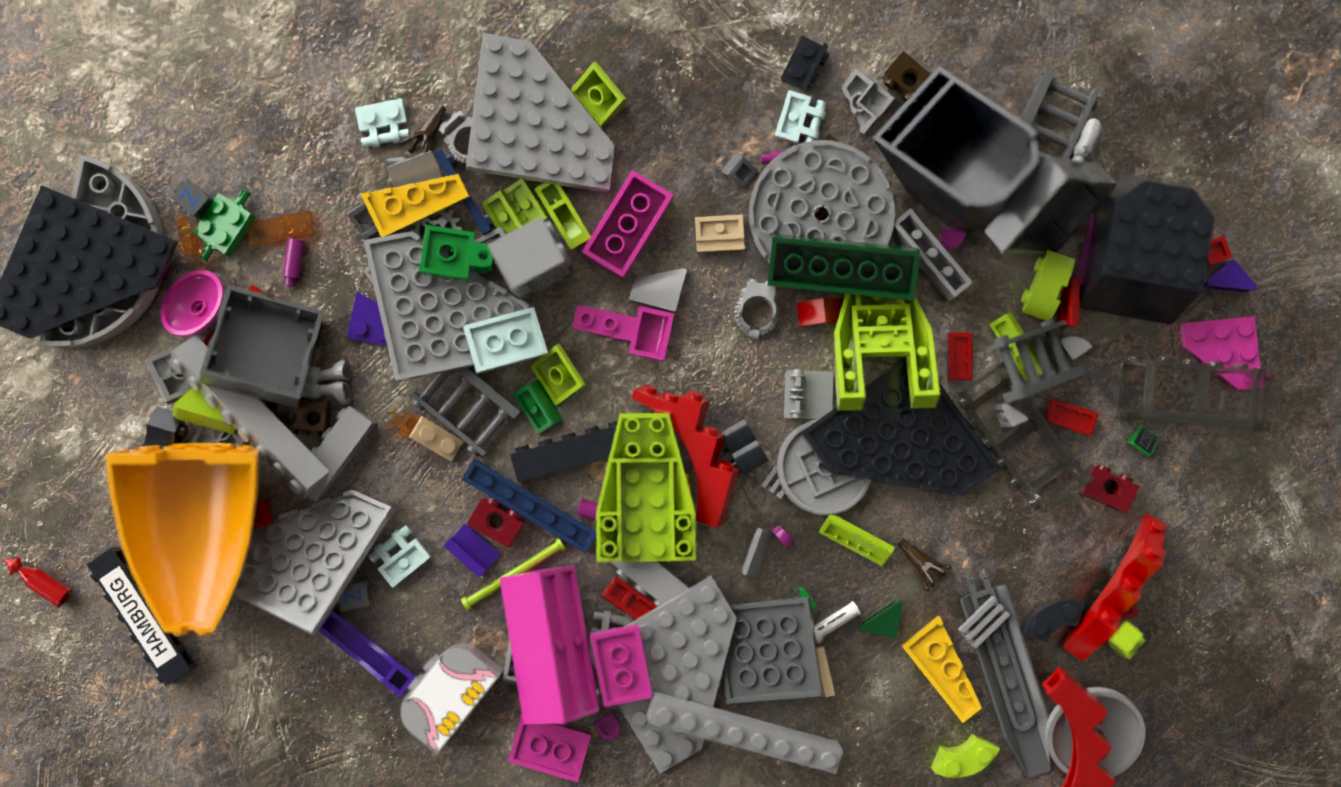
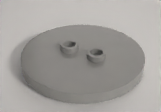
[777,419,871,515]

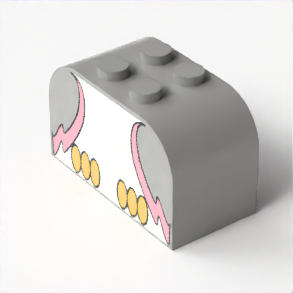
[401,643,504,754]

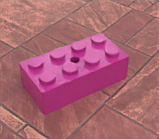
[582,170,674,280]

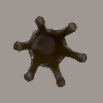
[400,105,446,153]
[897,538,952,592]

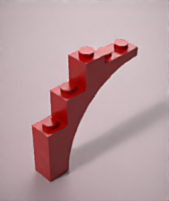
[631,385,739,528]
[1063,513,1167,661]
[1043,667,1116,787]

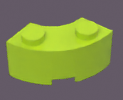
[1021,250,1075,321]
[931,734,1000,778]

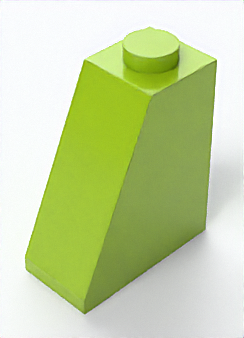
[172,388,238,435]

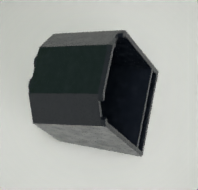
[873,66,1038,230]
[1079,172,1215,325]

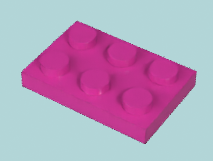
[590,624,653,707]
[508,715,592,782]

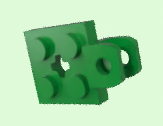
[419,225,494,281]

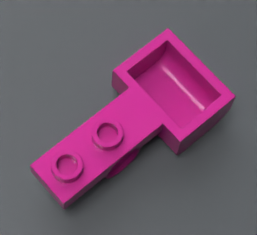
[572,305,674,361]

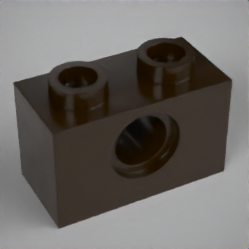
[882,51,931,103]

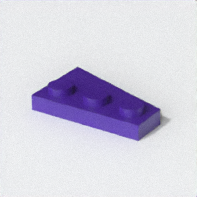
[347,292,387,347]

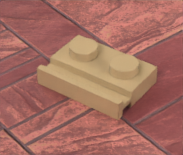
[695,215,745,253]

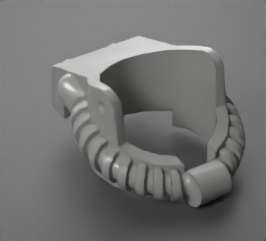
[439,111,472,164]
[734,279,780,339]

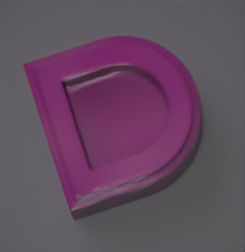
[771,525,794,549]
[592,710,621,740]

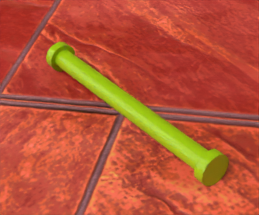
[461,538,567,611]

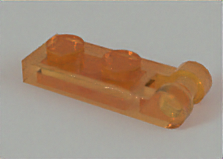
[246,210,315,247]

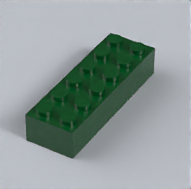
[767,233,920,300]

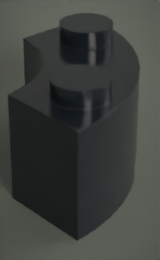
[143,406,188,449]
[1020,598,1085,642]

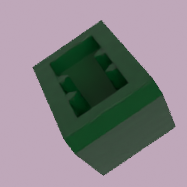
[857,598,903,638]

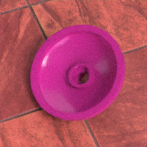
[160,270,225,337]

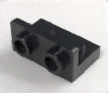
[780,36,830,92]

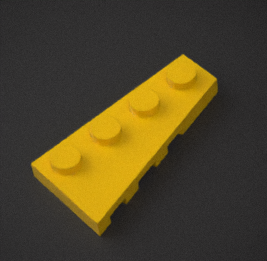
[361,174,470,237]
[901,615,982,723]

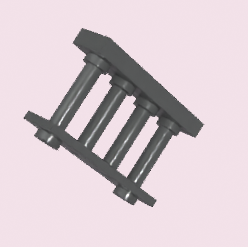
[1020,66,1100,163]
[986,319,1085,403]
[409,367,523,457]

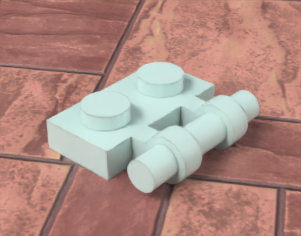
[775,90,826,144]
[355,98,410,148]
[368,525,432,588]

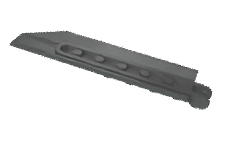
[960,569,1051,779]

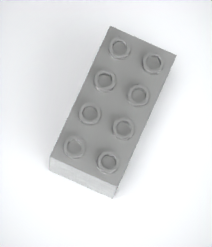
[488,217,572,300]

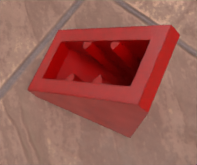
[797,298,844,327]

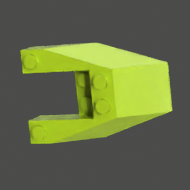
[834,294,940,411]

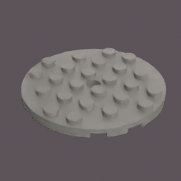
[749,140,895,263]

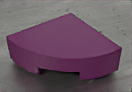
[939,228,966,252]

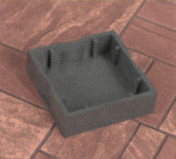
[984,156,1117,255]
[199,284,324,408]

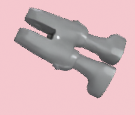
[1072,118,1102,162]
[300,360,352,405]

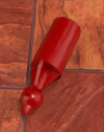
[3,557,72,608]

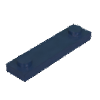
[434,148,494,235]

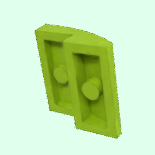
[481,179,550,235]

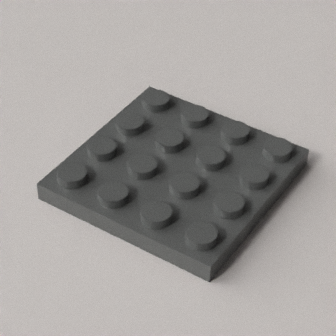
[722,597,823,704]

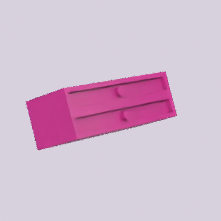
[500,565,600,724]

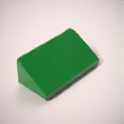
[513,379,562,435]

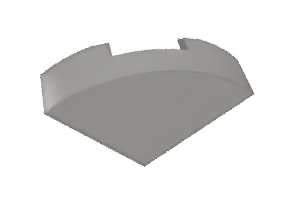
[1059,336,1092,361]

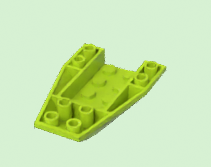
[596,413,696,562]

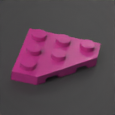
[1180,316,1263,390]

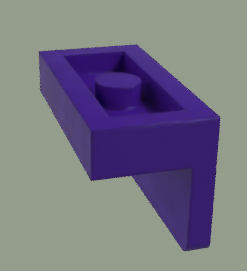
[443,524,501,578]

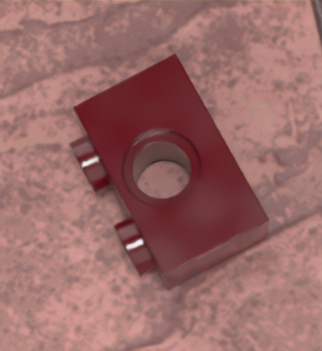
[1077,464,1139,513]
[466,497,525,548]

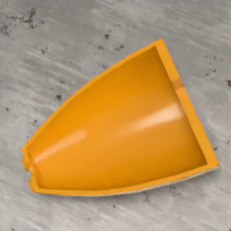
[106,443,259,636]

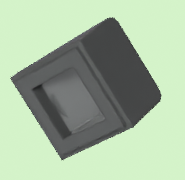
[722,154,758,189]

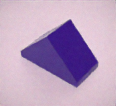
[1203,259,1257,293]

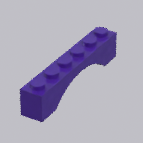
[319,609,418,697]

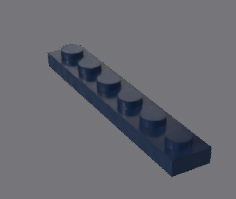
[461,459,596,553]

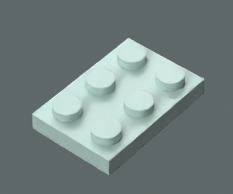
[463,307,548,374]

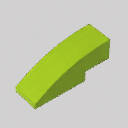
[535,183,591,250]
[1108,622,1145,659]

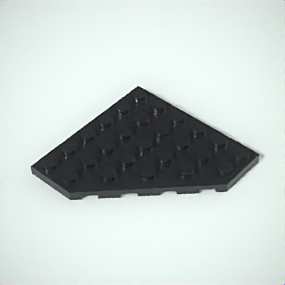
[0,185,178,339]
[800,358,1001,497]

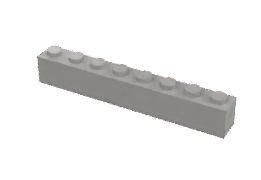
[171,335,330,499]
[646,691,843,774]

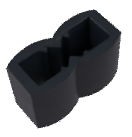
[721,419,769,475]

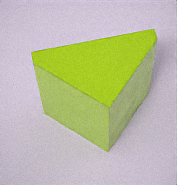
[570,61,627,127]
[530,344,587,406]

